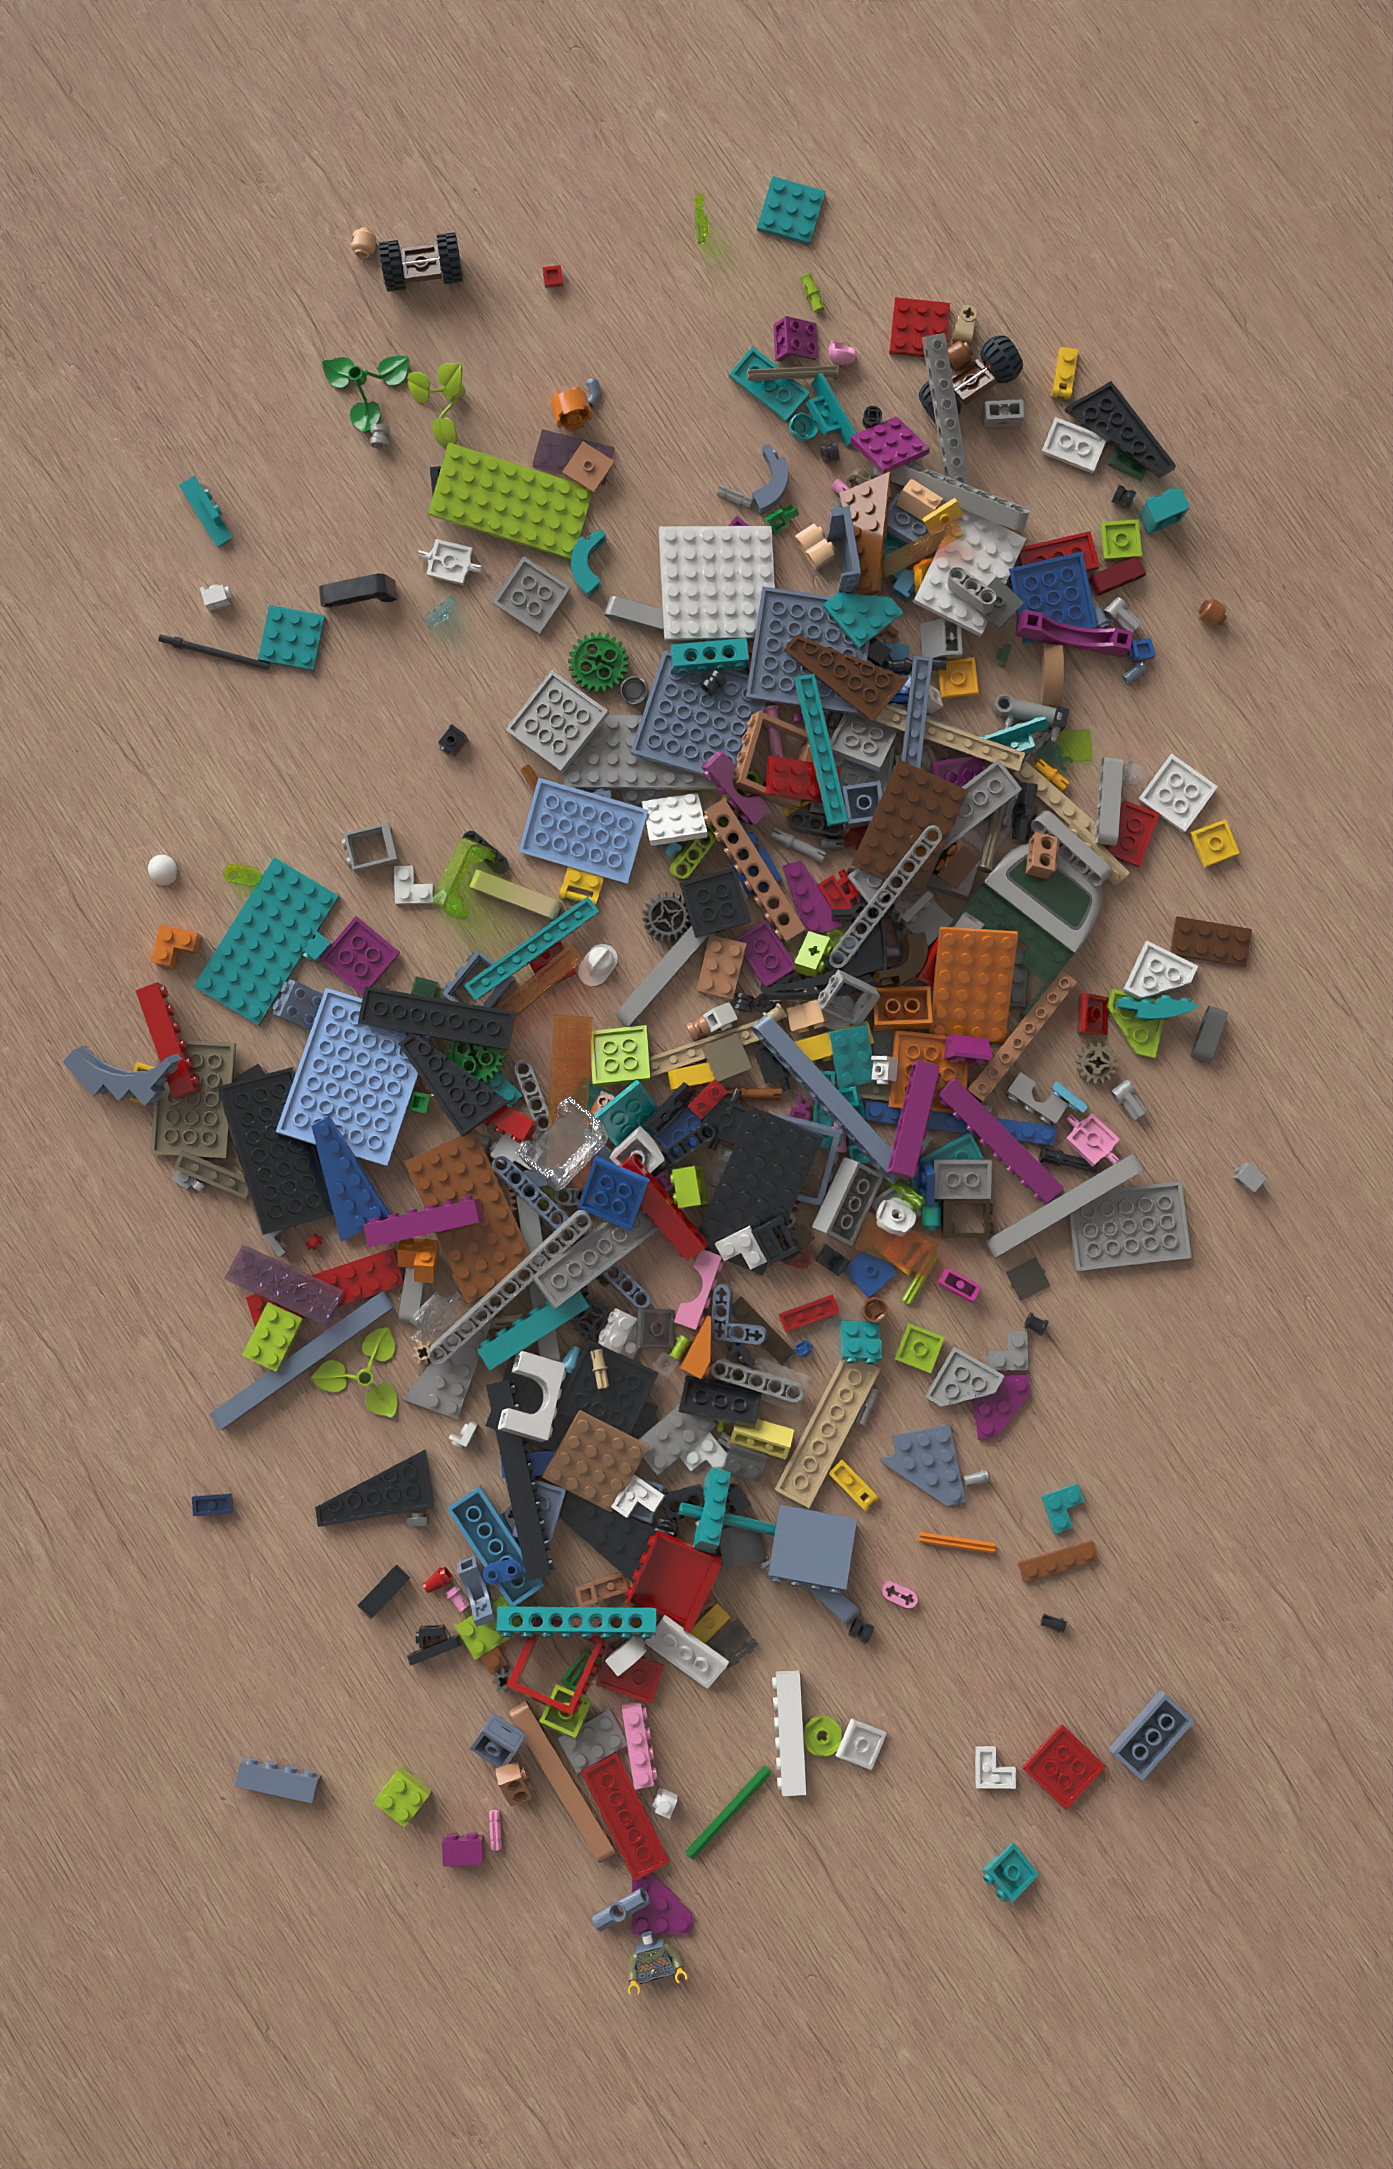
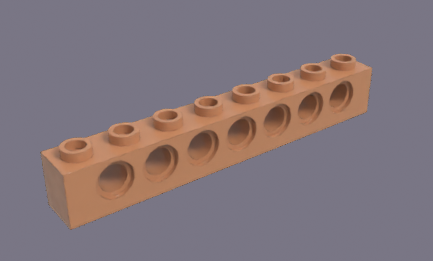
[703,798,805,941]
[967,970,1077,1103]

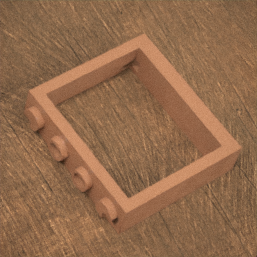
[732,711,813,810]

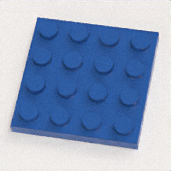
[1009,552,1097,644]

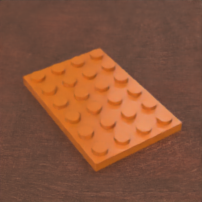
[928,926,1018,1043]

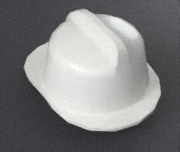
[578,944,618,986]

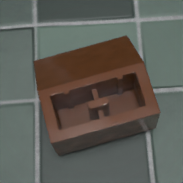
[932,841,980,890]

